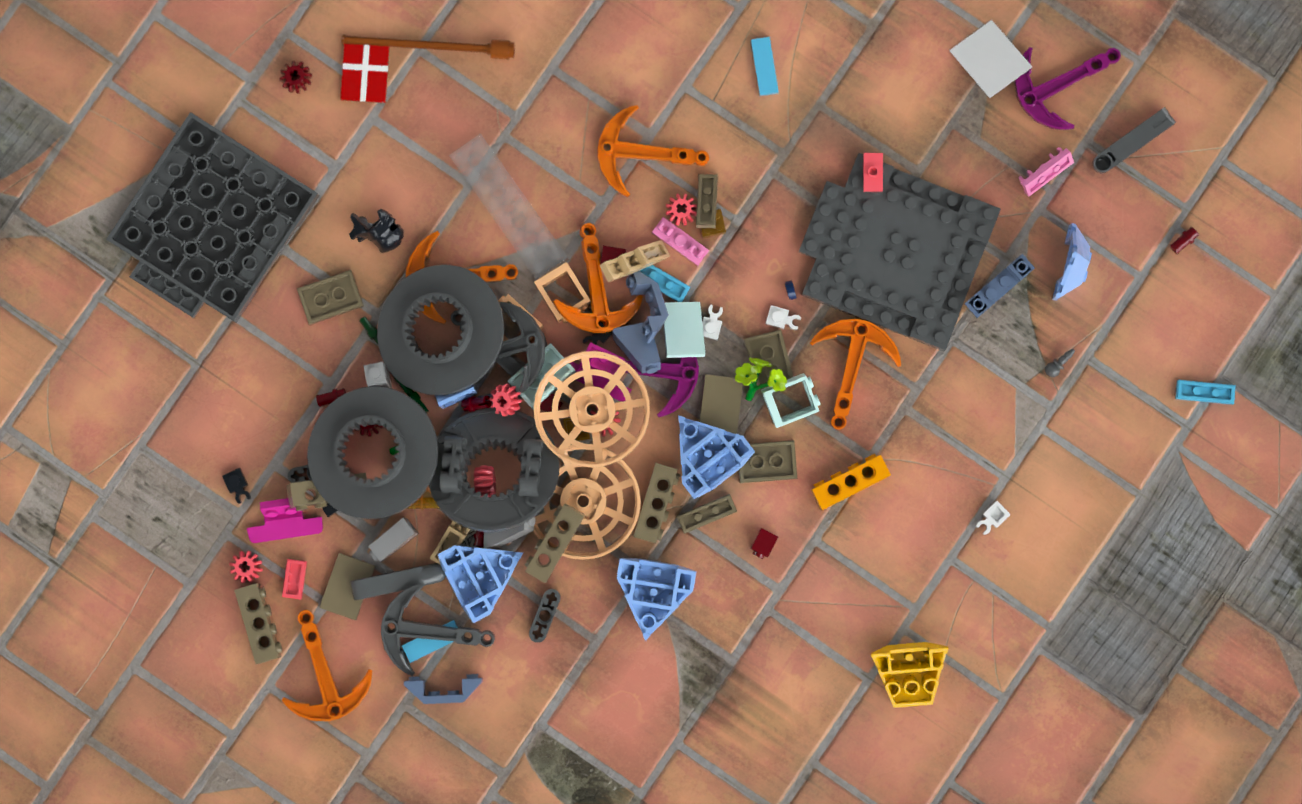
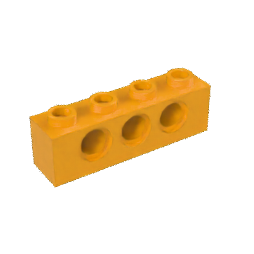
[811,454,891,511]

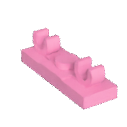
[1019,147,1074,196]
[652,217,709,266]

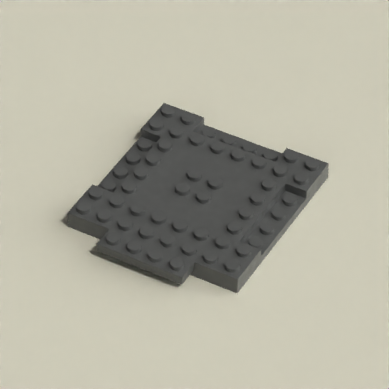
[106,112,320,323]
[799,153,1001,352]

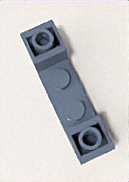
[965,254,1035,318]
[626,271,669,343]
[404,674,483,704]

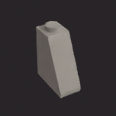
[364,362,392,389]
[484,516,536,549]
[368,518,419,562]

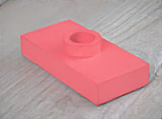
[863,153,883,192]
[282,559,307,600]

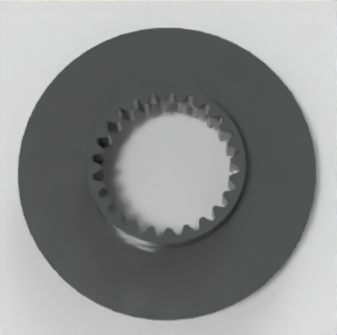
[377,265,504,396]
[307,387,438,519]
[429,408,560,532]

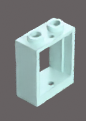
[761,373,821,428]

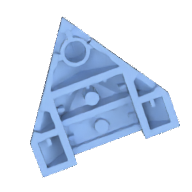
[1052,223,1092,300]
[678,415,755,499]
[437,545,524,623]
[617,558,697,641]

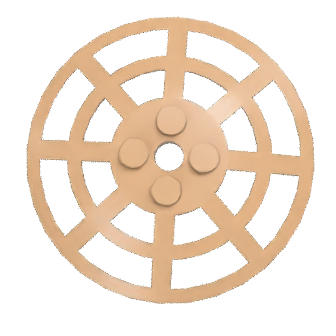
[534,351,650,467]
[533,445,641,560]

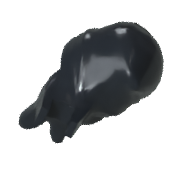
[349,209,404,253]

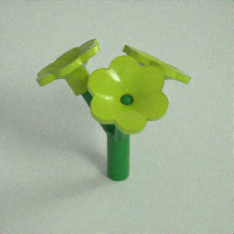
[735,357,787,401]

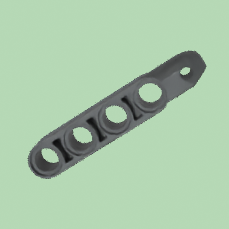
[1092,107,1176,173]
[350,563,446,600]

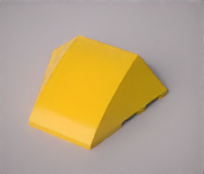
[871,642,948,708]

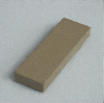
[696,174,718,228]
[677,494,737,534]

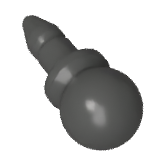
[1045,349,1075,377]

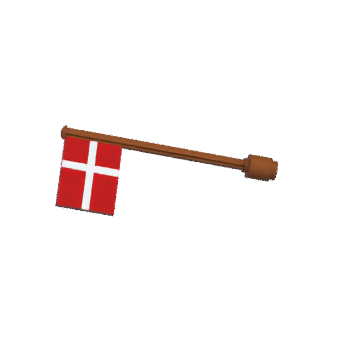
[340,34,515,103]

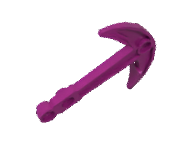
[1014,47,1121,130]
[625,357,699,418]

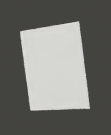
[949,20,1032,98]

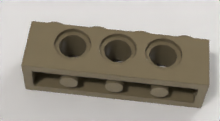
[633,463,680,544]
[286,473,367,511]
[525,503,585,583]
[234,583,283,664]

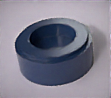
[785,280,797,300]

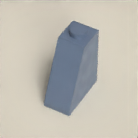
[612,322,661,374]

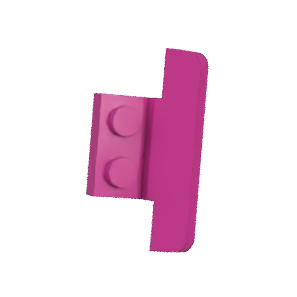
[569,342,632,402]
[247,498,323,543]

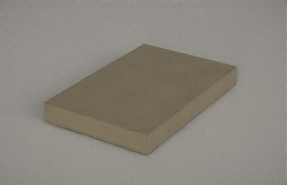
[297,270,364,325]
[744,329,796,395]
[700,374,743,434]
[739,440,798,483]
[319,553,376,620]

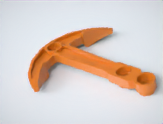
[598,105,709,197]
[553,223,643,333]
[406,231,518,324]
[810,319,901,430]
[282,610,373,721]

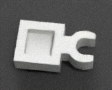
[702,305,723,340]
[765,305,801,330]
[975,501,1011,535]

